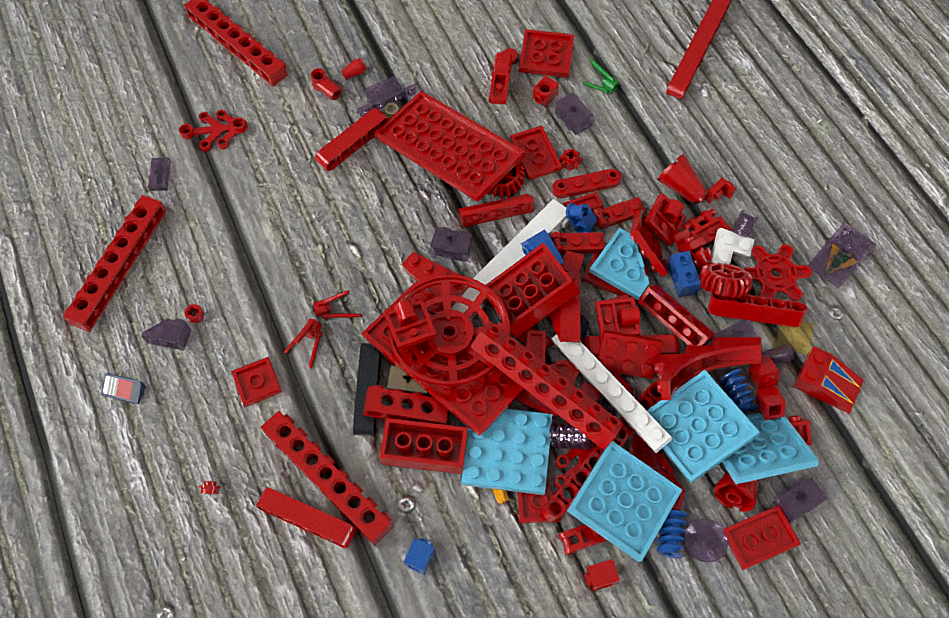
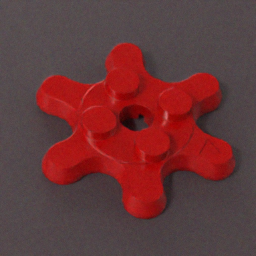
[744,244,812,301]

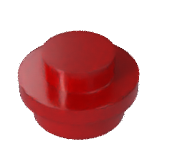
[199,481,221,494]

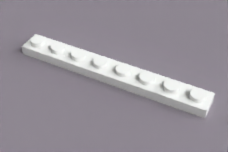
[551,334,672,453]

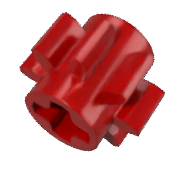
[560,148,582,171]
[690,246,712,269]

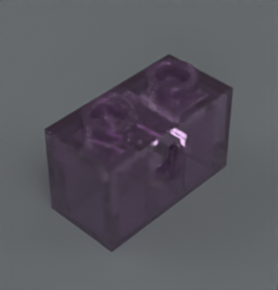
[555,92,594,135]
[430,226,472,262]
[773,477,828,523]

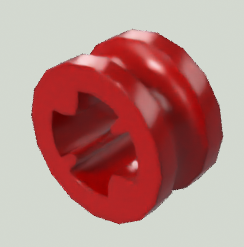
[184,304,204,324]

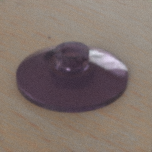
[684,519,728,563]

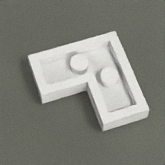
[710,228,755,264]

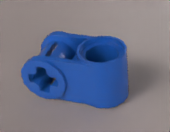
[566,203,597,233]

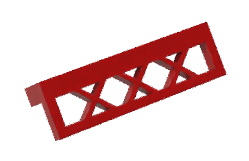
[459,193,534,227]

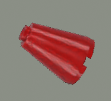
[657,154,707,204]
[713,471,758,512]

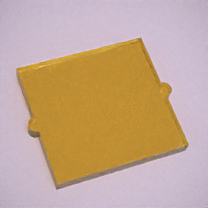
[776,322,813,355]

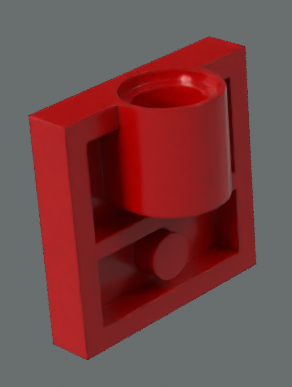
[644,193,686,246]
[595,297,641,339]
[384,300,437,350]

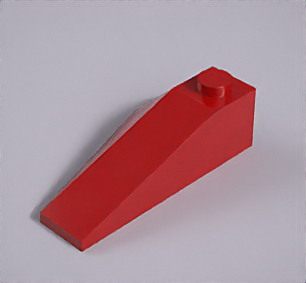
[548,271,580,343]

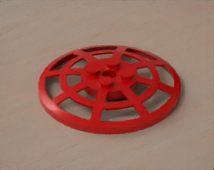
[388,275,510,386]

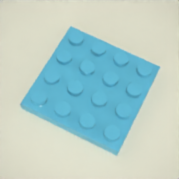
[647,370,760,483]
[461,409,553,495]
[722,413,818,484]
[567,441,682,562]

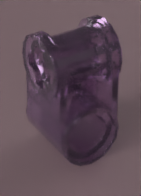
[733,210,759,237]

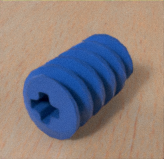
[720,369,759,414]
[657,510,687,558]

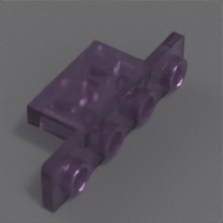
[356,76,420,116]

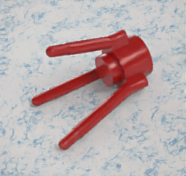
[313,290,362,320]
[284,318,323,369]

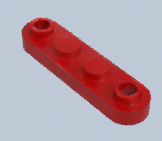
[552,169,622,199]

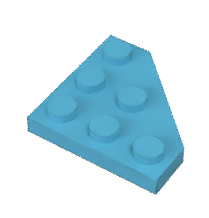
[589,228,649,300]

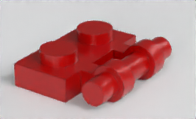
[682,209,732,248]

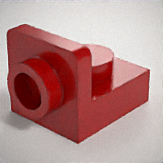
[704,177,736,204]
[673,229,706,253]
[788,415,812,445]

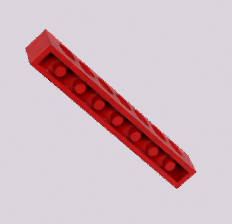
[184,0,288,87]
[63,195,166,332]
[470,321,624,450]
[260,411,393,546]

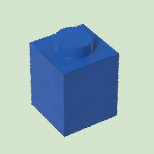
[403,538,435,575]

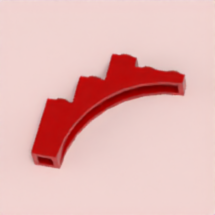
[655,337,762,400]

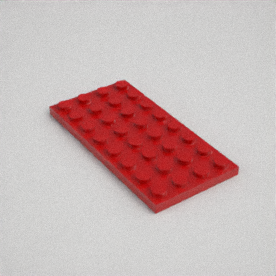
[374,91,525,202]
[362,281,525,437]

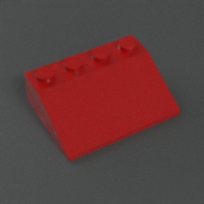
[486,243,580,338]

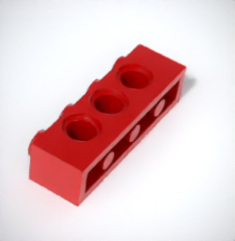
[637,284,715,346]
[363,385,448,425]

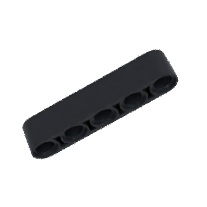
[353,343,382,436]

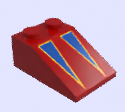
[793,346,864,414]

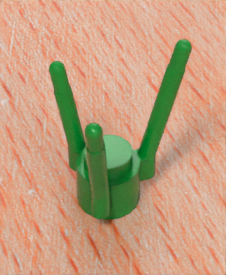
[583,59,619,94]

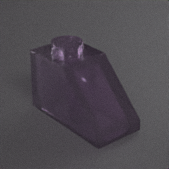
[141,318,191,351]

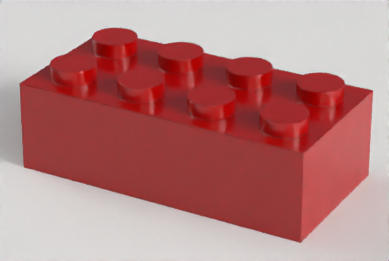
[379,418,468,474]

